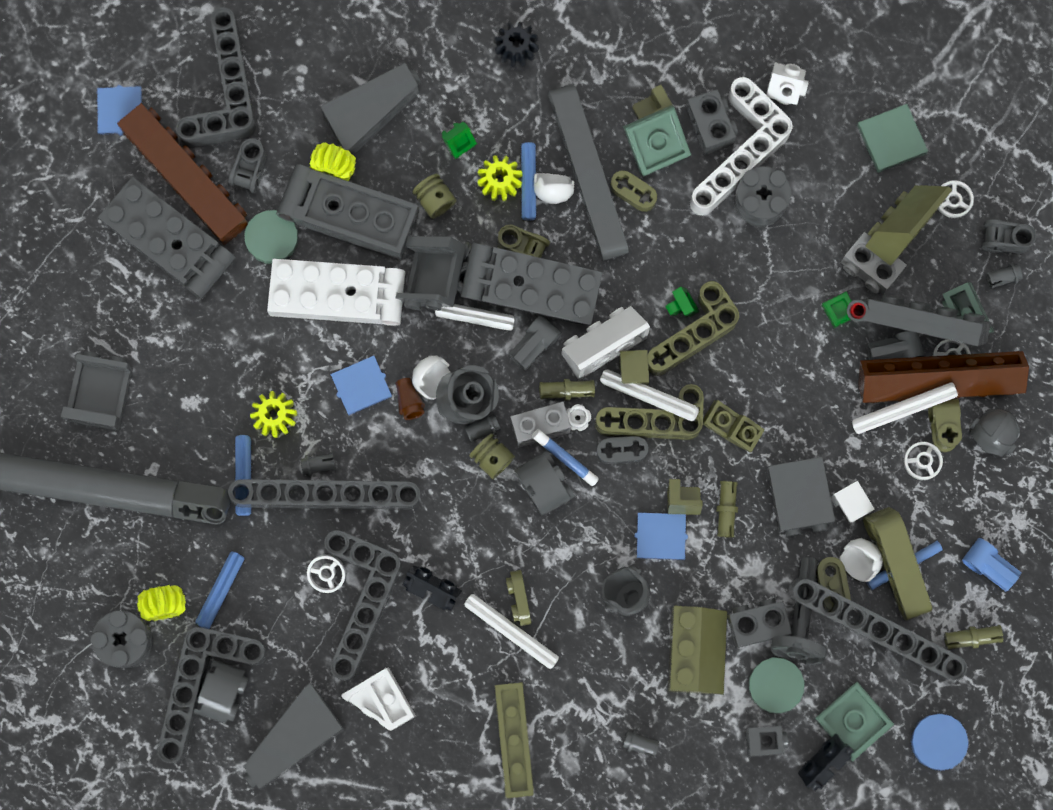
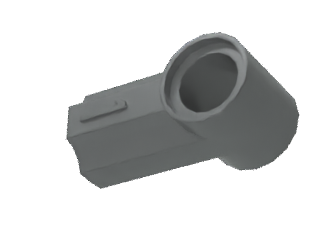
[508,315,562,371]
[866,331,924,360]

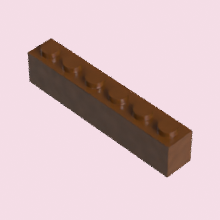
[117,103,248,246]
[858,351,1029,403]

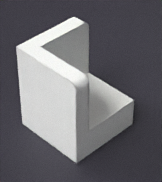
[831,481,875,523]

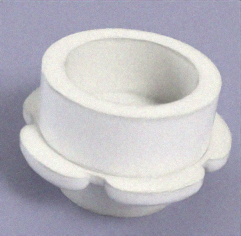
[566,404,591,431]

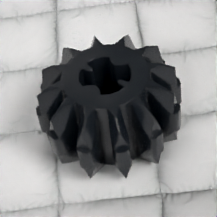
[494,21,539,68]

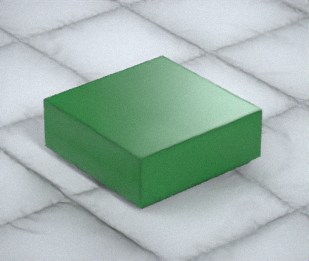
[822,291,852,328]

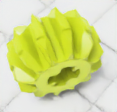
[310,143,356,181]
[478,155,522,201]
[250,391,297,438]
[137,585,186,621]

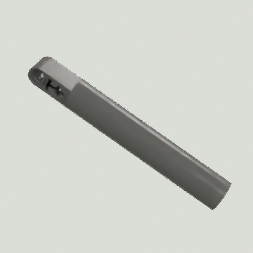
[0,452,231,524]

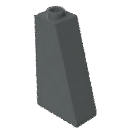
[320,63,421,155]
[243,683,345,790]

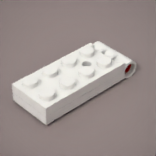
[267,259,405,326]

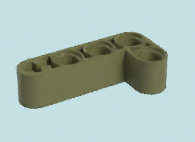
[648,281,739,376]
[595,384,704,440]
[863,507,932,621]

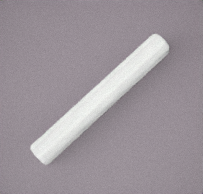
[600,369,699,421]
[852,383,958,434]
[464,594,559,669]

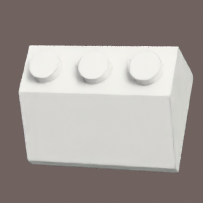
[562,306,650,380]

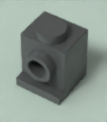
[745,726,788,757]

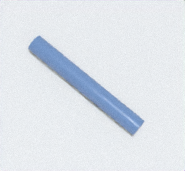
[866,541,943,590]

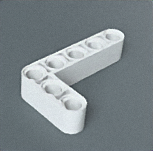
[690,77,793,216]

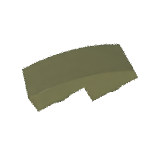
[703,400,765,453]

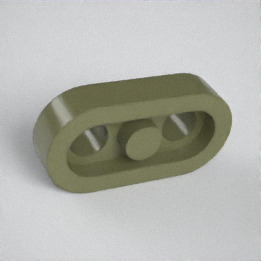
[816,557,851,611]
[506,570,532,626]

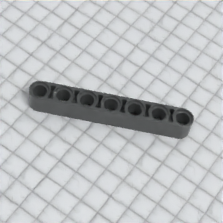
[548,83,629,261]
[228,479,420,510]
[788,578,967,681]

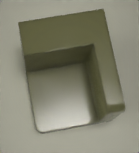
[633,85,673,120]
[619,350,649,386]
[667,479,703,515]

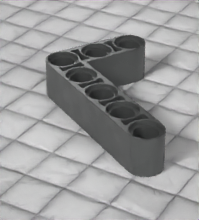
[176,7,256,147]
[324,530,402,681]
[157,627,268,763]

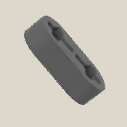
[596,436,649,464]

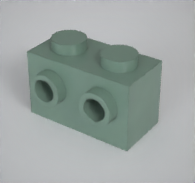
[942,282,994,334]

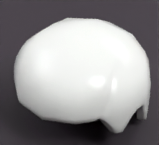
[534,173,574,204]
[412,356,450,400]
[840,538,883,582]

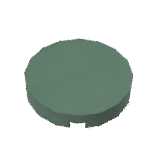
[245,210,298,264]
[749,658,804,713]

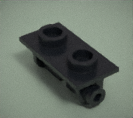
[402,565,462,611]
[798,733,854,791]

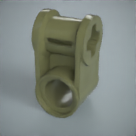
[497,225,550,258]
[928,398,962,453]

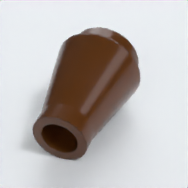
[395,378,425,420]

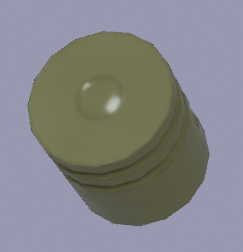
[412,174,457,219]
[469,434,515,480]

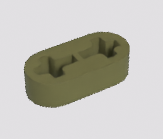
[611,171,657,212]

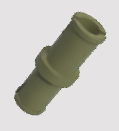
[539,379,595,401]
[716,481,738,538]
[944,625,1003,650]

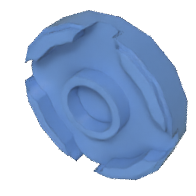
[911,714,968,770]

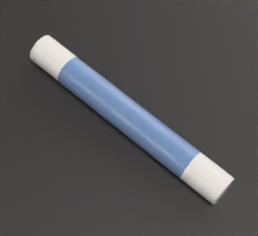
[532,429,599,486]

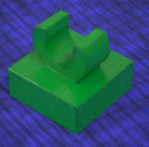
[442,121,477,159]
[665,287,700,317]

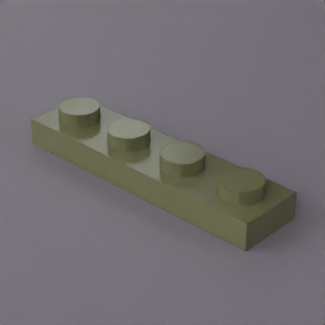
[495,682,534,798]

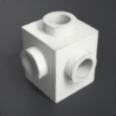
[766,62,809,105]

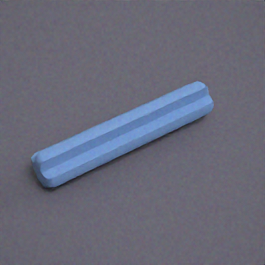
[521,142,536,221]
[235,435,251,516]
[195,552,244,629]

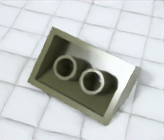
[865,185,952,266]
[668,606,727,695]

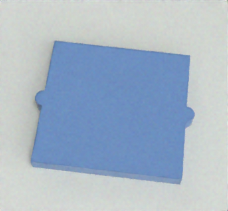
[97,85,142,135]
[331,356,392,415]
[634,513,688,560]

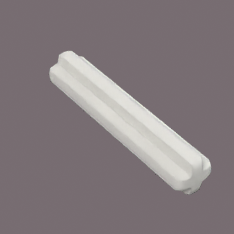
[435,304,515,331]

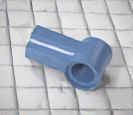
[962,538,1022,592]

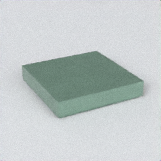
[857,104,928,172]
[623,105,691,176]
[814,682,894,761]

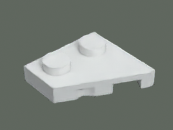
[341,668,416,731]

